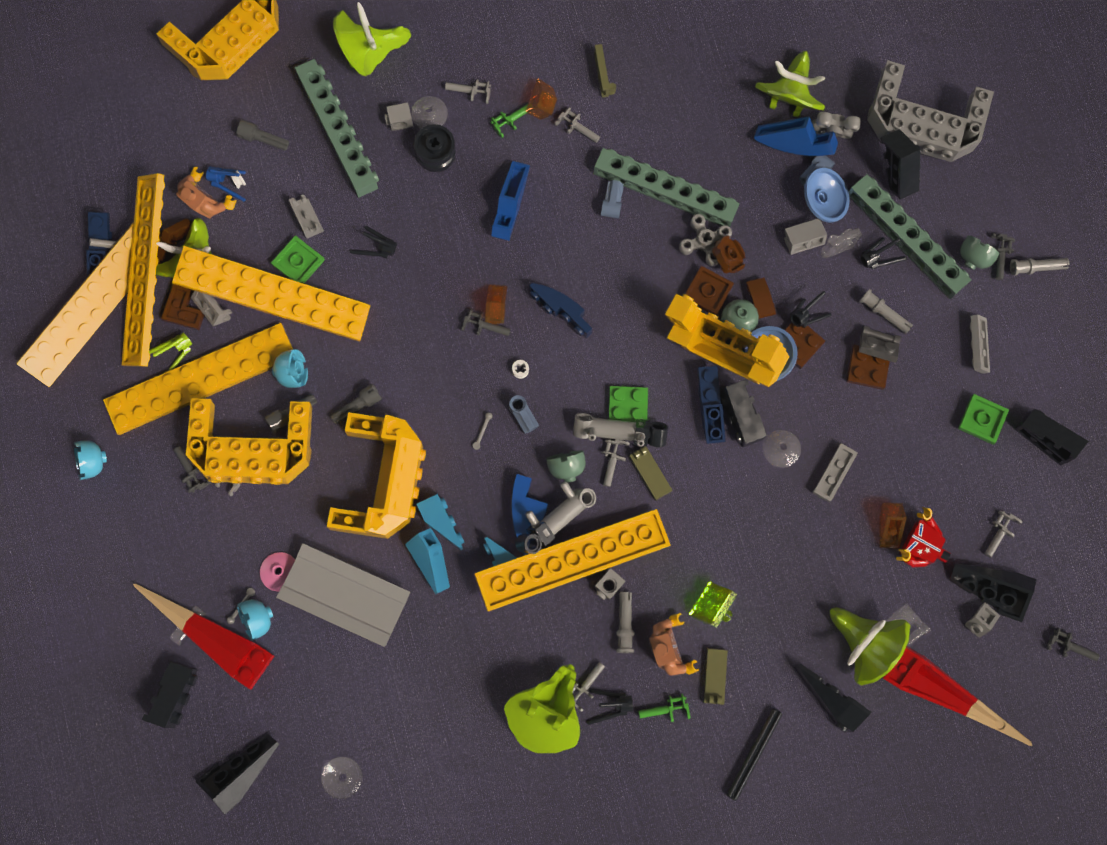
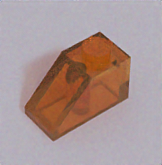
[526,79,557,120]
[485,285,508,324]
[879,503,907,548]

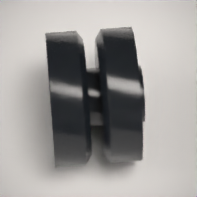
[414,124,456,172]

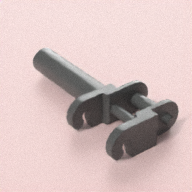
[991,233,1015,280]
[461,309,511,336]
[174,446,212,493]
[1046,627,1099,661]

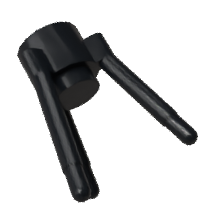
[350,226,397,259]
[860,237,907,270]
[789,291,832,328]
[587,689,633,725]

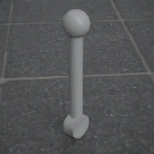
[473,412,492,450]
[227,588,255,624]

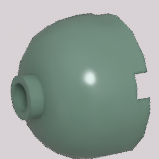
[960,235,1000,270]
[720,299,759,332]
[546,450,586,482]

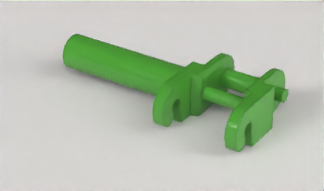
[491,102,534,138]
[638,693,690,722]

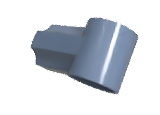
[799,155,835,186]
[601,180,624,219]
[509,395,539,434]

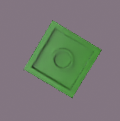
[271,235,325,284]
[609,386,648,422]
[958,394,1009,445]

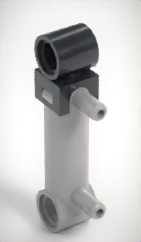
[573,413,669,447]
[515,481,596,554]

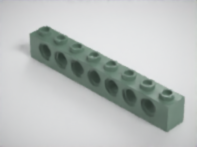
[295,59,379,198]
[594,148,740,227]
[849,174,971,299]

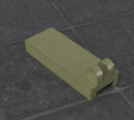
[594,44,616,98]
[629,446,673,501]
[703,649,728,705]

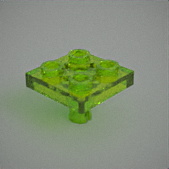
[689,582,737,628]

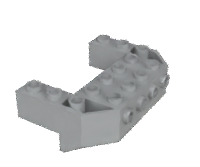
[867,60,994,162]

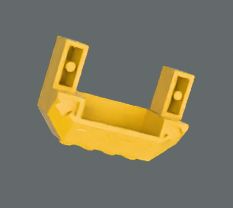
[156,0,279,80]
[665,294,790,387]
[186,398,312,485]
[327,412,426,539]

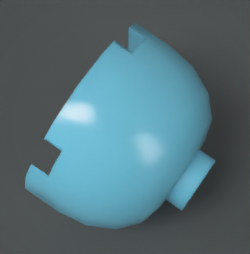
[272,349,308,388]
[74,440,107,480]
[237,599,273,641]

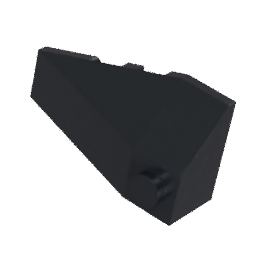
[950,563,1037,622]
[794,664,871,733]
[195,734,279,814]

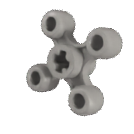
[812,112,860,139]
[679,214,732,267]

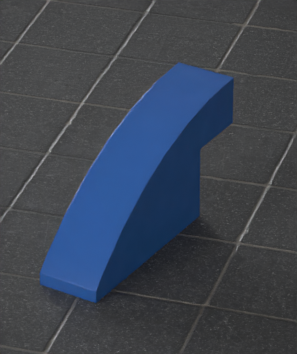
[754,117,838,156]
[491,161,530,241]
[512,474,548,556]

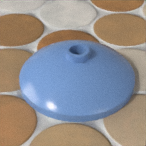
[804,168,850,223]
[743,326,797,381]

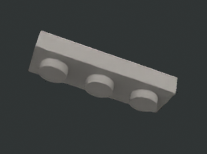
[970,314,990,374]
[813,443,858,503]

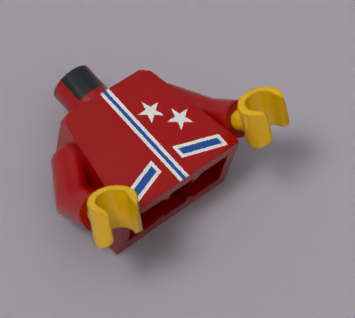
[896,507,951,567]

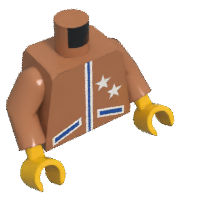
[176,167,237,219]
[649,613,699,676]

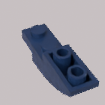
[86,212,112,277]
[529,283,592,338]
[697,366,726,444]

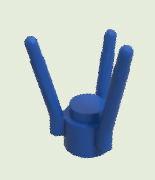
[206,166,246,202]

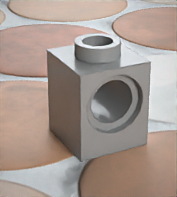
[384,102,413,131]
[594,568,625,600]

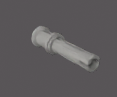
[1010,257,1069,276]
[859,289,913,334]
[616,592,634,653]

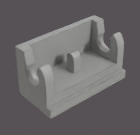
[289,195,324,239]
[784,219,827,255]
[191,291,232,326]

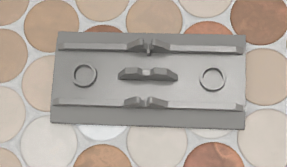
[276,543,410,647]

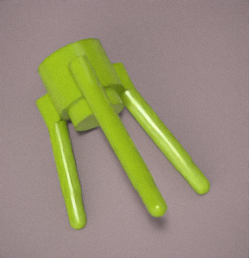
[149,332,192,370]

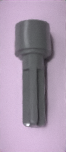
[236,119,289,151]
[331,383,382,424]
[264,394,317,434]

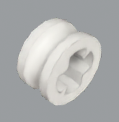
[230,170,246,189]
[512,360,529,379]

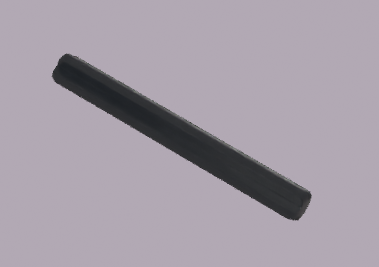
[727,709,782,801]

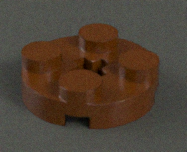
[712,236,746,274]

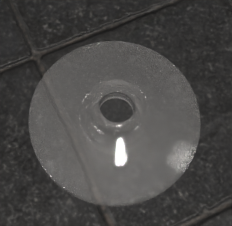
[411,96,448,129]
[763,430,801,468]
[321,757,362,799]

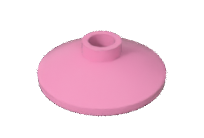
[260,552,295,592]

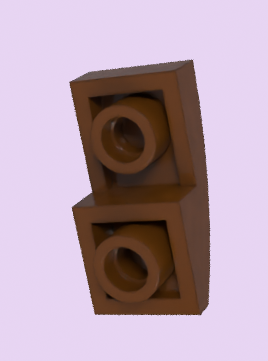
[746,277,776,319]

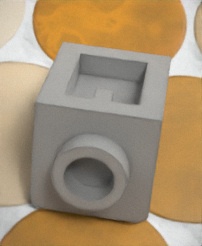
[965,603,1000,638]

